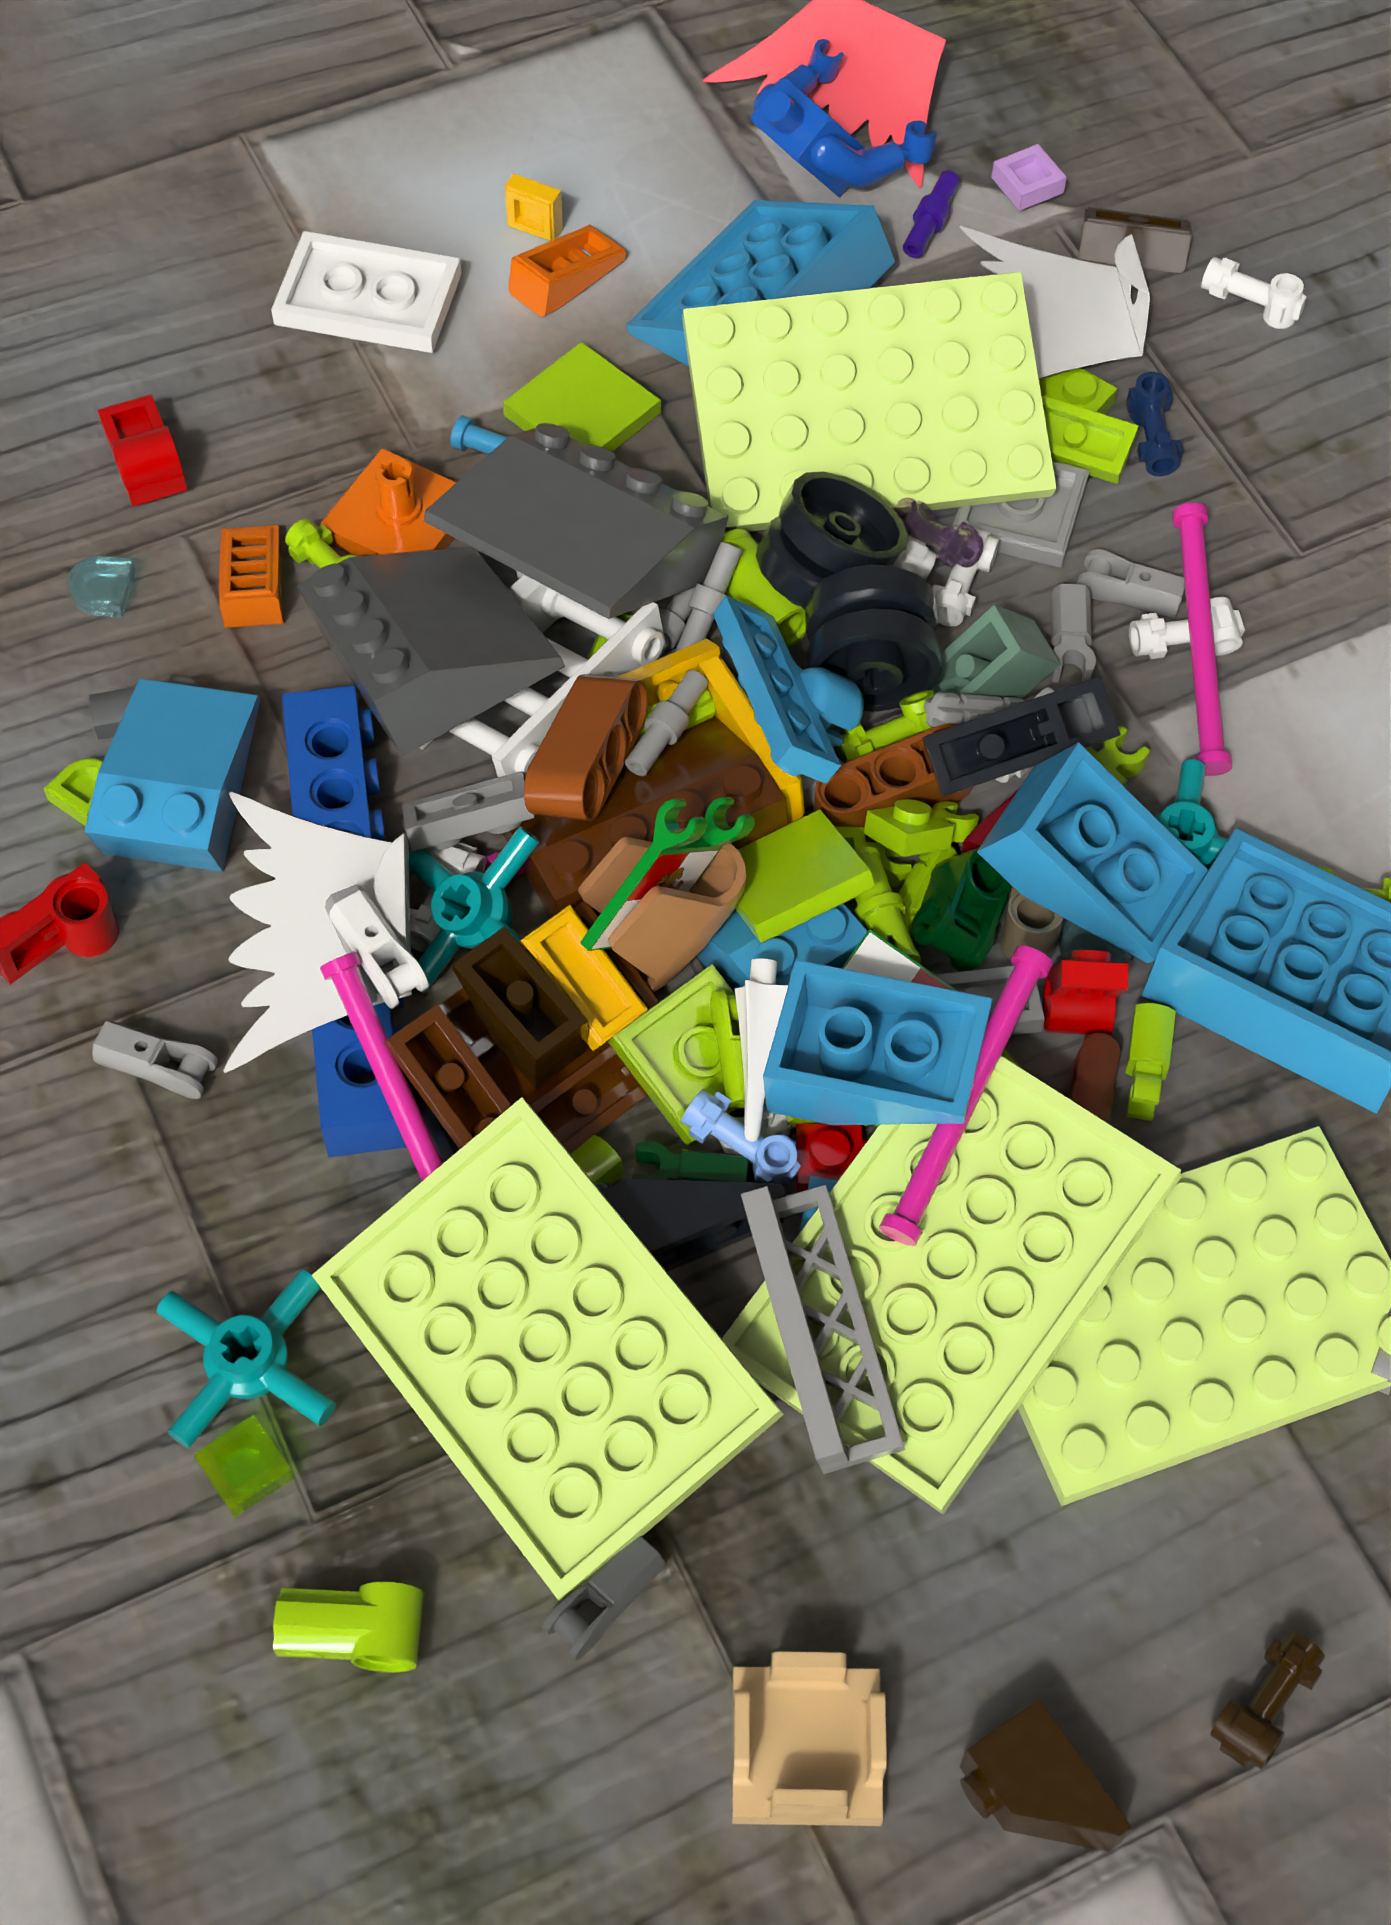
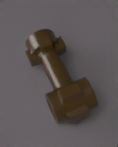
[1210,1631,1325,1770]

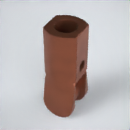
[1068,1033,1120,1124]

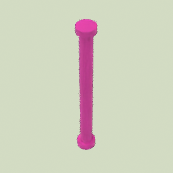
[1172,503,1232,776]
[879,945,1053,1246]
[320,952,443,1181]

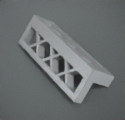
[741,1184,905,1474]

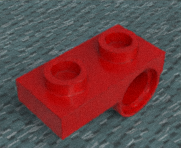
[97,394,187,507]
[0,862,119,985]
[1043,950,1129,1036]

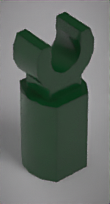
[632,1141,748,1182]

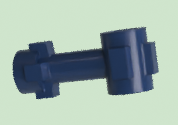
[1126,372,1183,476]

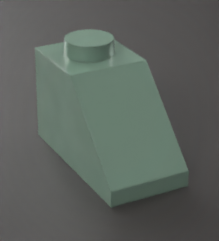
[932,605,1061,699]

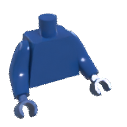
[750,39,937,198]

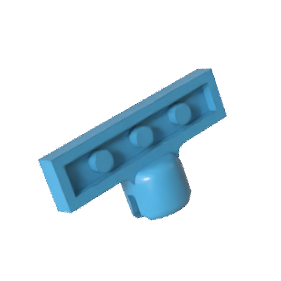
[713,596,864,784]

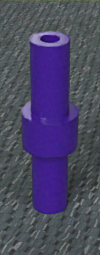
[903,170,960,258]

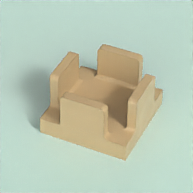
[732,1652,887,1826]

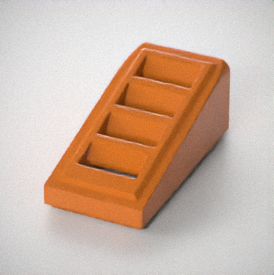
[508,225,627,317]
[219,525,283,628]

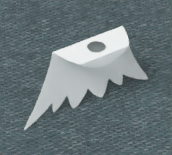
[959,226,1150,379]
[224,792,412,1073]

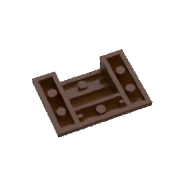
[384,901,660,1154]

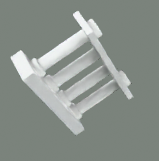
[419,575,666,780]

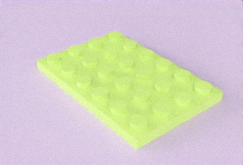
[682,272,1057,533]
[722,1056,1181,1514]
[312,1097,784,1601]
[1018,1126,1391,1507]

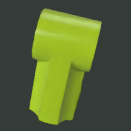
[273,1582,424,1672]

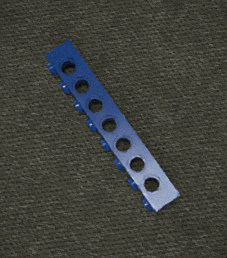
[282,685,414,1158]

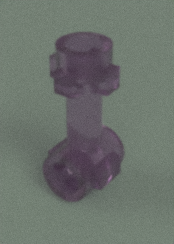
[892,497,984,568]

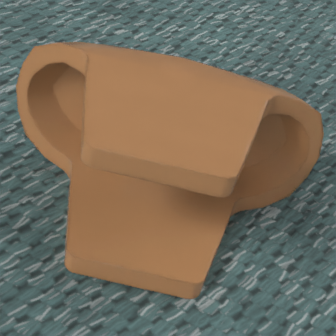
[578,837,746,993]

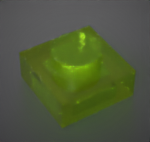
[193,1414,294,1519]

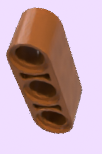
[524,674,648,821]
[813,723,973,839]

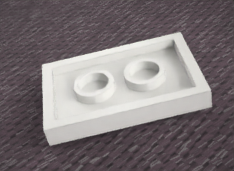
[271,231,461,353]

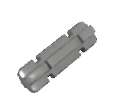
[923,692,1025,728]

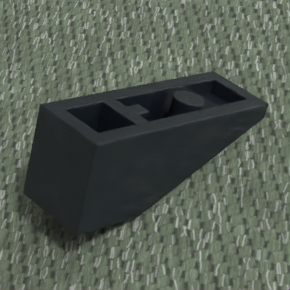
[922,676,1121,797]
[596,1178,787,1272]

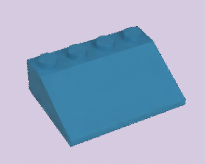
[626,200,895,367]
[1142,828,1391,1114]

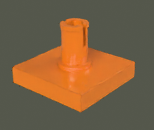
[319,448,456,556]

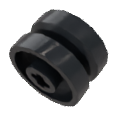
[755,471,908,610]
[805,564,942,712]

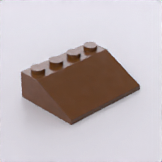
[502,716,788,918]

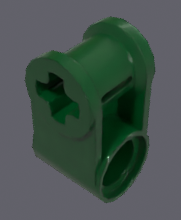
[910,847,1012,972]

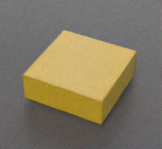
[505,173,563,241]

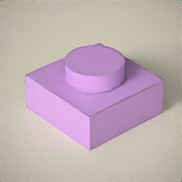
[991,144,1067,211]

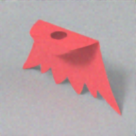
[703,0,946,188]

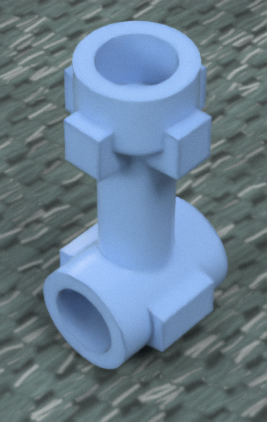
[681,1089,801,1185]

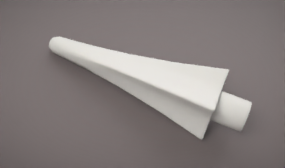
[735,959,788,1142]

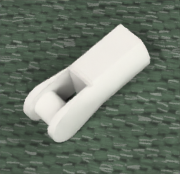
[329,890,429,1008]

